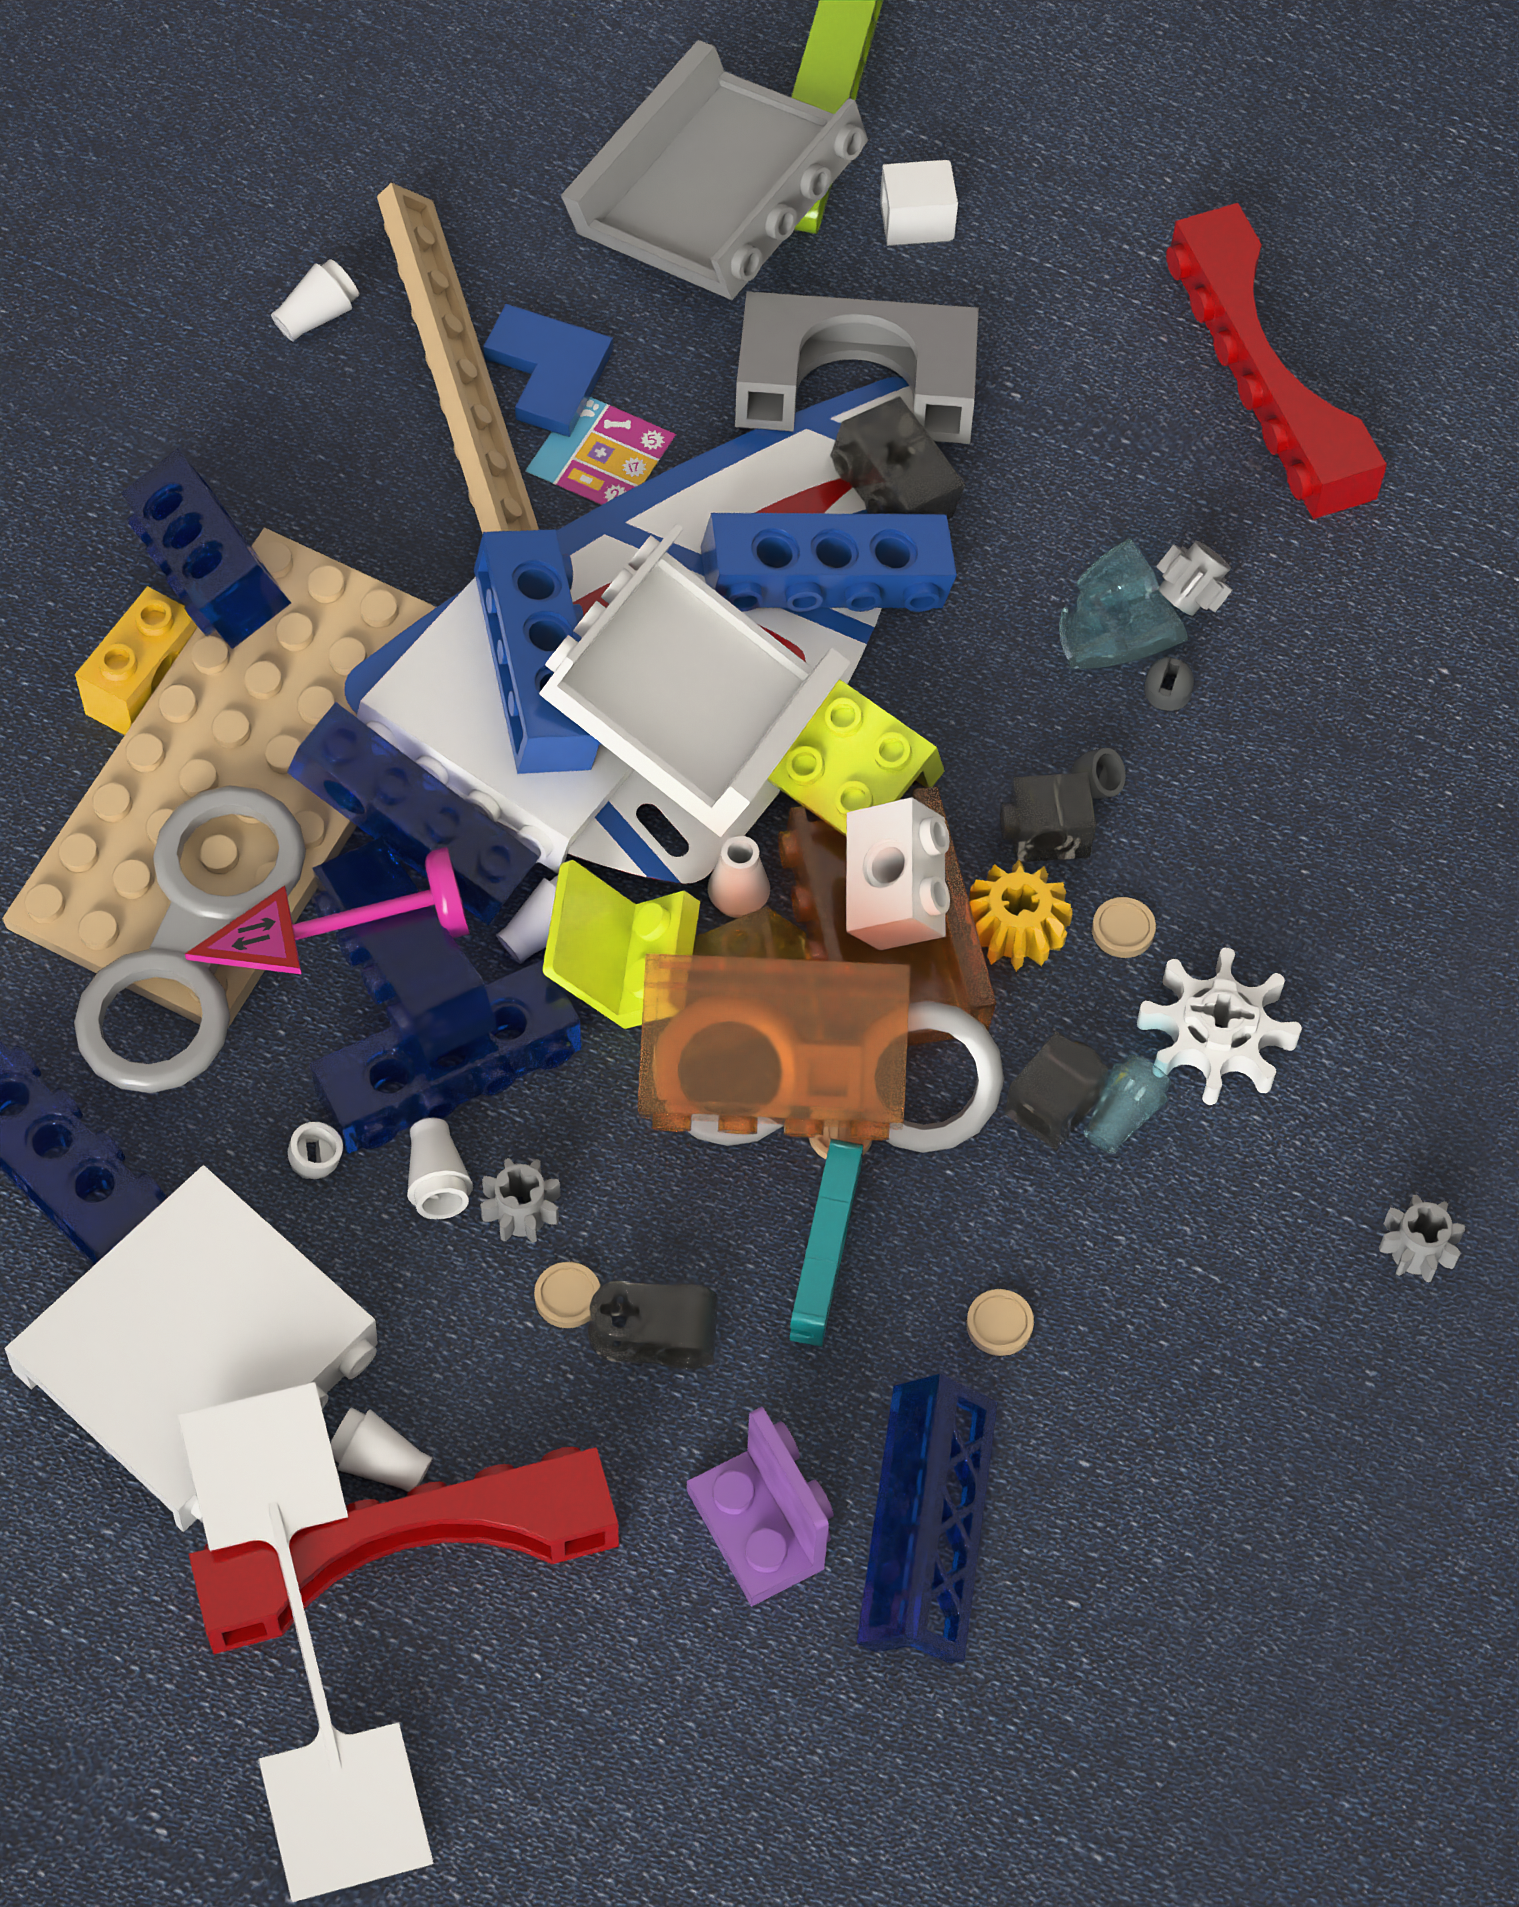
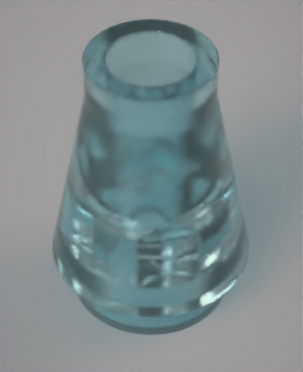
[1083,1054,1171,1154]

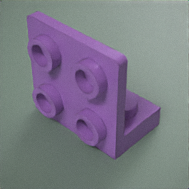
[687,1406,833,1607]

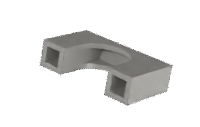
[735,291,979,444]

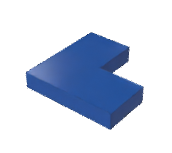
[483,304,613,437]

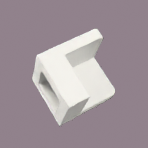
[880,160,958,246]

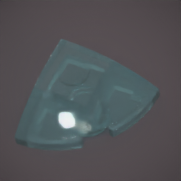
[1059,538,1189,669]

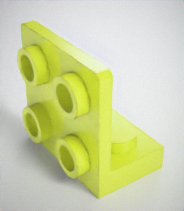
[767,679,945,837]
[543,860,700,1029]

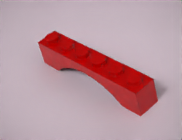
[1166,203,1387,519]
[189,1447,619,1654]

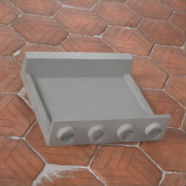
[561,40,868,300]

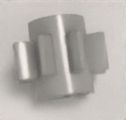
[1156,540,1233,616]
[480,1158,561,1243]
[1379,1194,1465,1282]

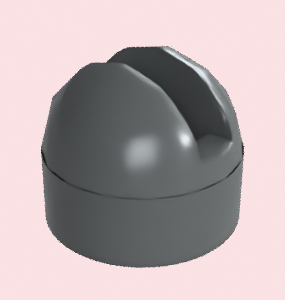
[1144,657,1194,711]
[1071,748,1126,799]

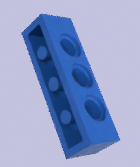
[700,513,957,612]
[474,529,603,774]

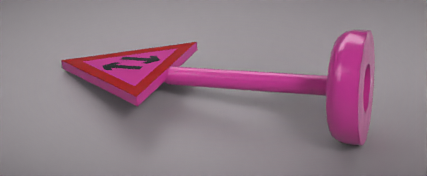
[184,847,470,974]

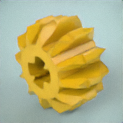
[963,859,1073,972]

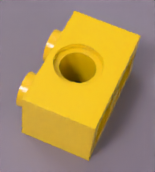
[75,586,200,735]

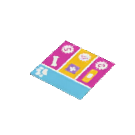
[525,397,676,505]

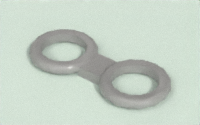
[74,785,306,1093]
[652,993,1004,1153]

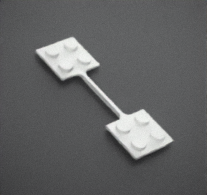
[178,1382,433,1902]

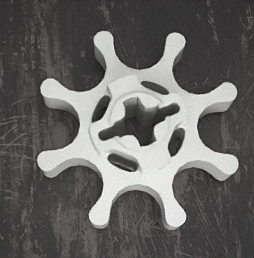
[1137,948,1302,1105]

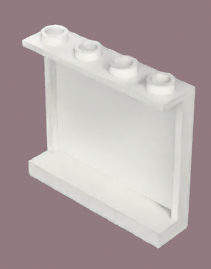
[539,523,851,837]
[352,578,635,874]
[5,1165,378,1532]

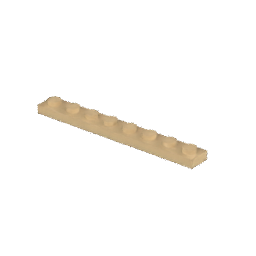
[377,183,539,534]

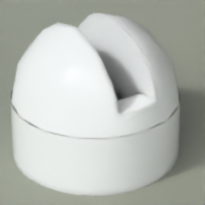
[288,1122,343,1179]

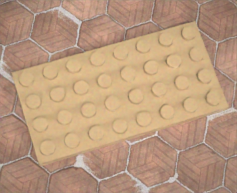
[2,527,436,1028]

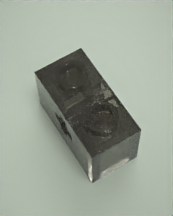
[830,396,966,520]

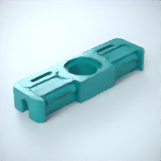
[790,1138,864,1347]

